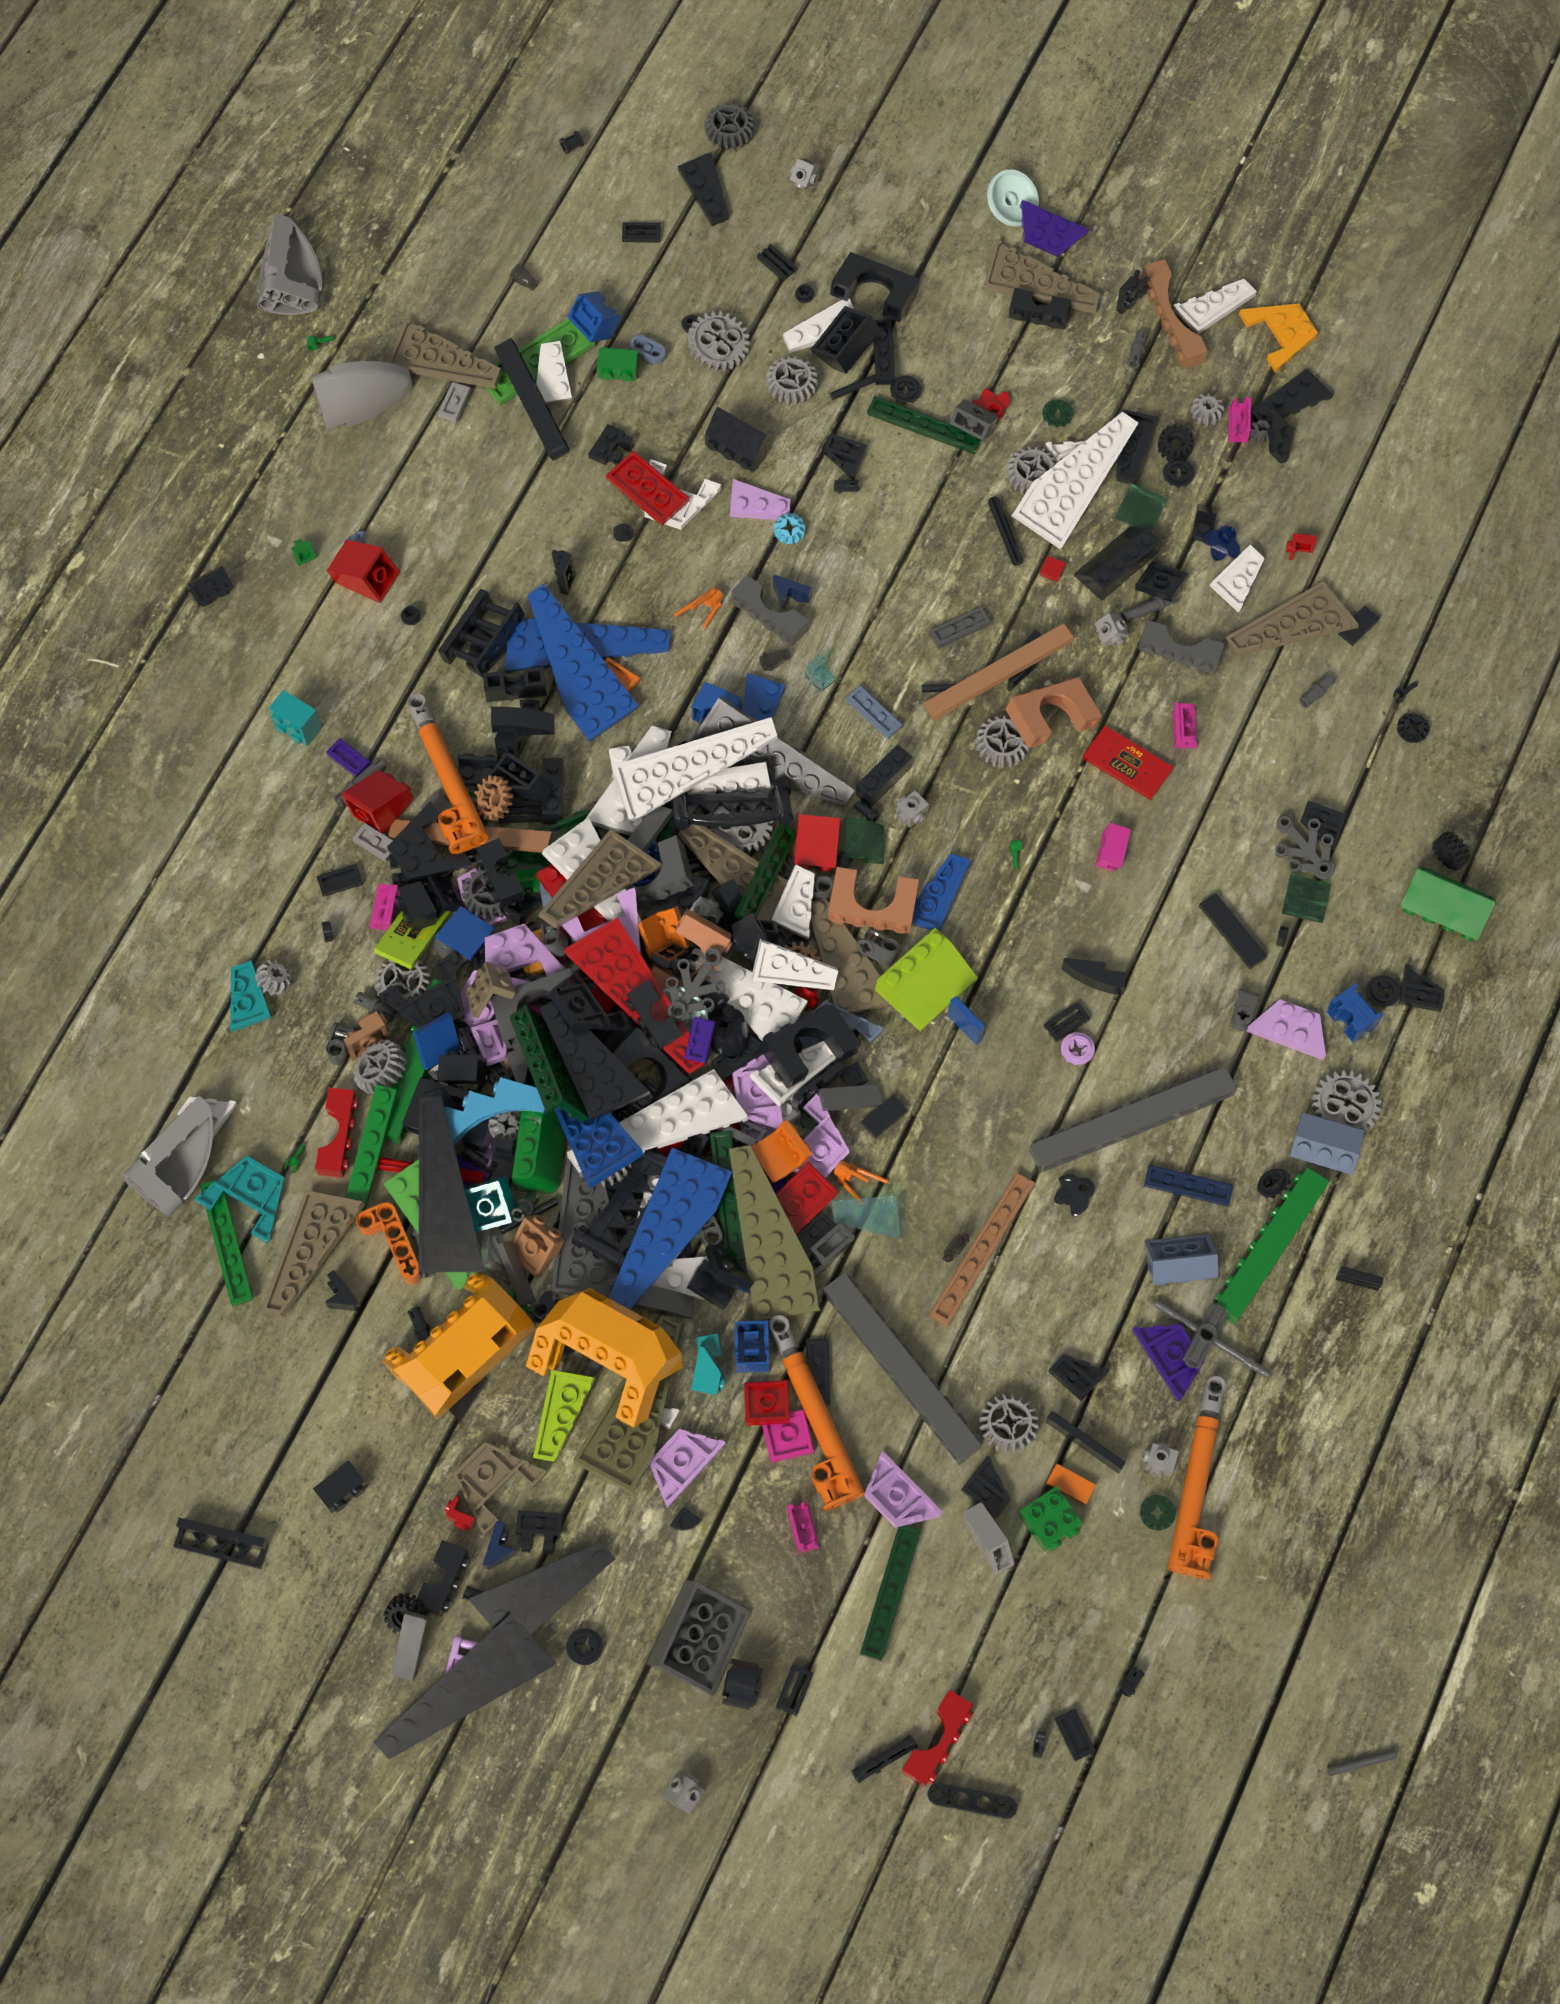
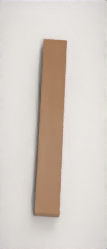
[923,623,1075,721]
[388,820,553,853]
[929,1172,1035,1327]

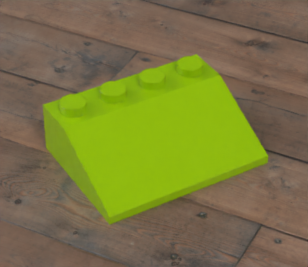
[875,928,978,1032]

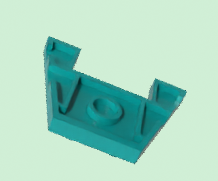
[194,1156,284,1244]

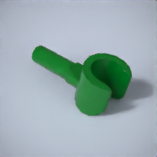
[307,335,334,351]
[1009,839,1023,869]
[284,1144,305,1173]
[508,1288,532,1314]

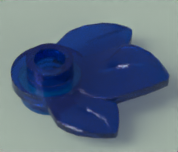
[1203,526,1240,561]

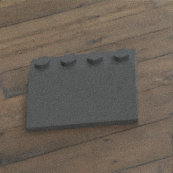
[647,1580,751,1696]

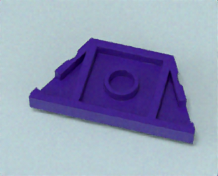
[1020,199,1089,257]
[1132,1324,1205,1402]

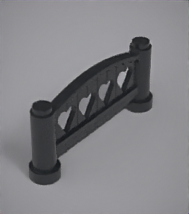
[669,779,794,830]
[571,1148,668,1267]

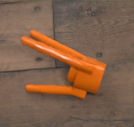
[674,587,723,628]
[833,1160,889,1207]

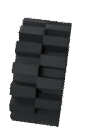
[1158,424,1195,461]
[1432,831,1471,871]
[383,1593,429,1636]

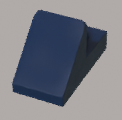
[773,574,812,609]
[483,1521,517,1570]

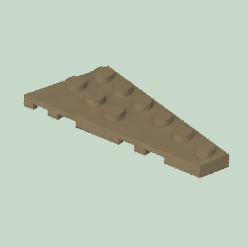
[983,239,1100,314]
[388,318,502,389]
[1224,581,1359,656]
[678,824,787,921]
[539,829,662,928]
[810,898,891,1014]
[261,1190,365,1317]

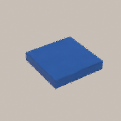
[436,906,495,961]
[948,996,984,1045]
[413,1013,461,1070]

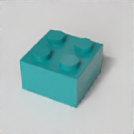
[268,690,322,746]
[464,1175,516,1232]

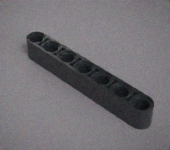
[494,338,570,461]

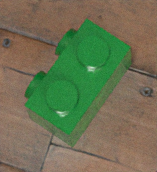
[597,347,639,381]

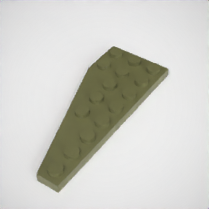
[729,1145,820,1321]

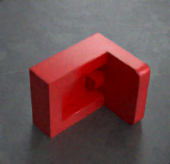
[1286,533,1317,560]
[445,1495,476,1531]

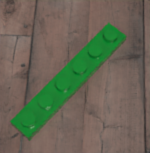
[345,1085,398,1212]
[200,1180,253,1307]

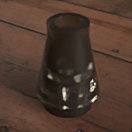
[510,264,539,291]
[759,648,791,671]

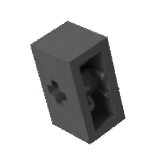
[949,400,998,441]

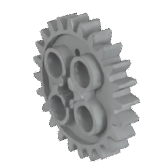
[687,311,750,372]
[707,791,774,855]
[1311,1070,1382,1134]

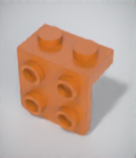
[638,906,691,958]
[752,1120,812,1183]

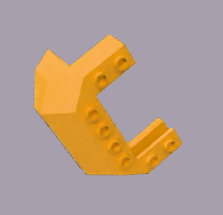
[382,1272,535,1420]
[526,1288,683,1427]

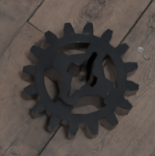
[619,1077,658,1118]

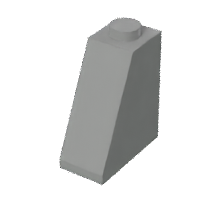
[962,1502,1015,1576]

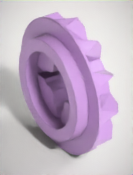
[1061,1033,1095,1066]

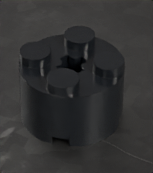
[708,1005,751,1056]
[721,1658,763,1710]

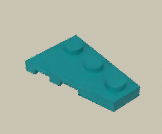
[230,961,271,1032]

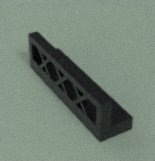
[173,1518,269,1569]

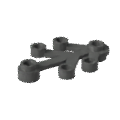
[1275,815,1335,880]
[666,948,727,1023]

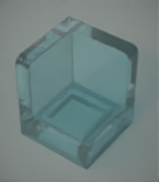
[805,656,835,692]

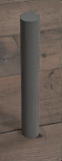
[1327,1750,1396,1776]

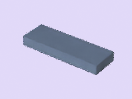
[846,685,903,740]

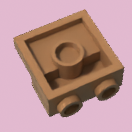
[343,1011,390,1061]
[512,1215,565,1278]

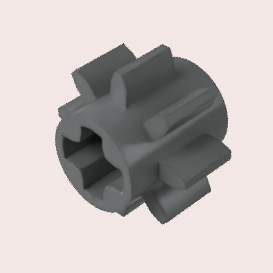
[1249,419,1270,445]

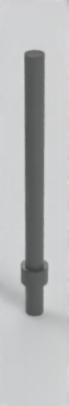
[1154,1299,1271,1378]

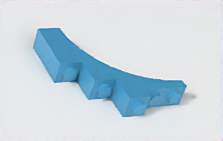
[444,1077,548,1147]

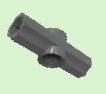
[1182,1304,1228,1369]

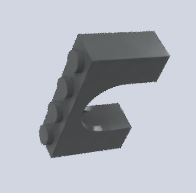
[626,835,694,909]
[490,968,573,1049]

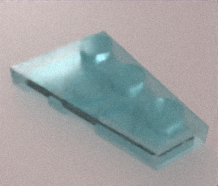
[832,1196,900,1239]

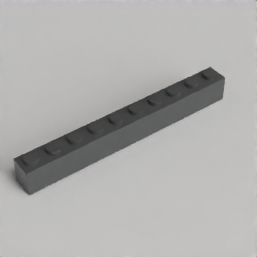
[1029,1067,1236,1173]
[823,1273,981,1465]

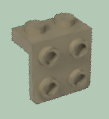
[466,962,516,1018]

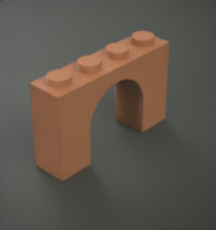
[1006,677,1102,749]
[828,867,919,934]
[650,908,732,990]

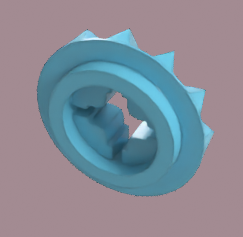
[774,513,805,544]

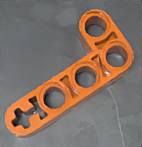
[356,1202,422,1284]

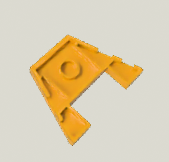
[1239,303,1318,372]

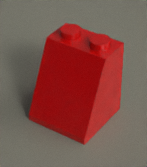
[326,540,400,603]
[341,770,414,834]
[794,814,841,872]

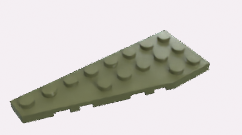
[573,1315,681,1495]

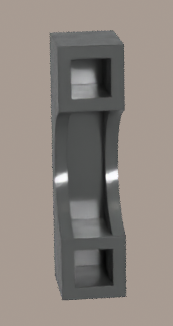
[732,575,809,646]
[1138,620,1225,673]

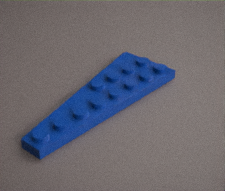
[504,618,671,674]
[554,1107,644,1188]

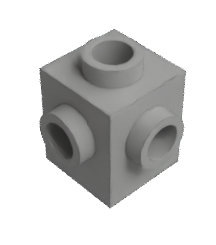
[790,157,820,189]
[1094,613,1129,646]
[896,790,929,827]
[690,896,724,924]
[1143,1442,1179,1477]
[662,1772,705,1814]

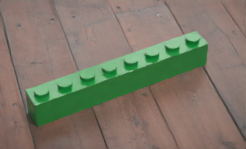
[385,979,443,1145]
[1213,1167,1330,1325]

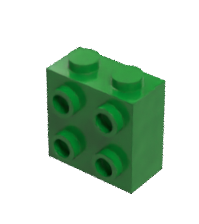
[1018,1486,1083,1552]

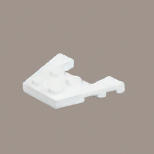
[644,459,721,530]

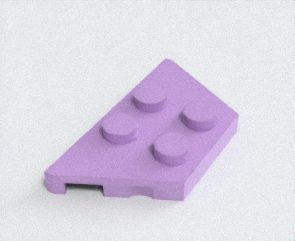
[1247,999,1326,1061]
[732,1055,783,1129]
[650,1429,726,1508]
[864,1451,943,1528]

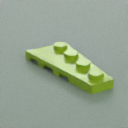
[533,1370,595,1462]

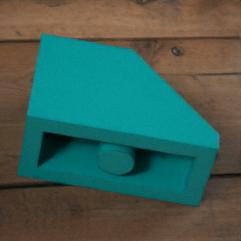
[691,1345,726,1395]

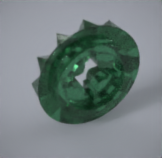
[1042,399,1073,428]
[1139,1495,1176,1531]

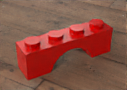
[315,1087,359,1178]
[901,1690,974,1787]

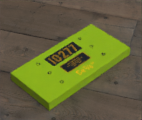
[374,911,452,970]

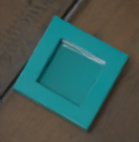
[696,1333,722,1357]

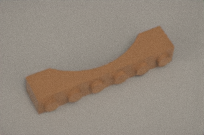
[1140,259,1208,369]

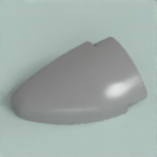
[257,213,322,315]
[311,361,413,430]
[121,1095,213,1217]

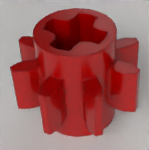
[793,986,820,1010]

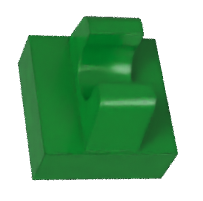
[291,538,316,566]
[516,868,539,894]

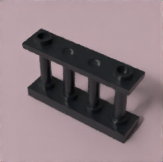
[438,589,525,677]

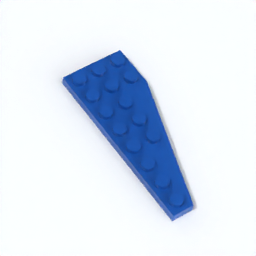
[527,584,639,742]
[609,1148,732,1310]

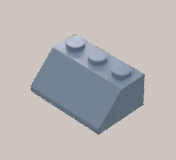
[1289,1112,1364,1175]
[1144,1234,1218,1285]

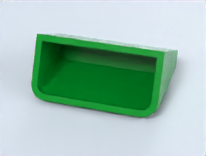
[1400,865,1496,941]
[512,1110,566,1194]

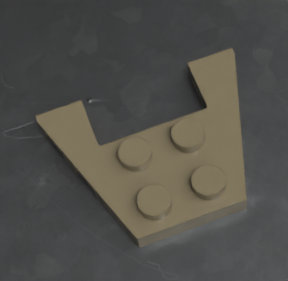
[453,1442,547,1537]

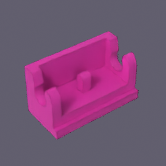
[1228,397,1251,443]
[1172,703,1197,748]
[1095,823,1131,871]
[369,884,398,931]
[787,1502,820,1554]

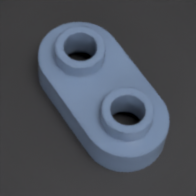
[630,335,666,364]

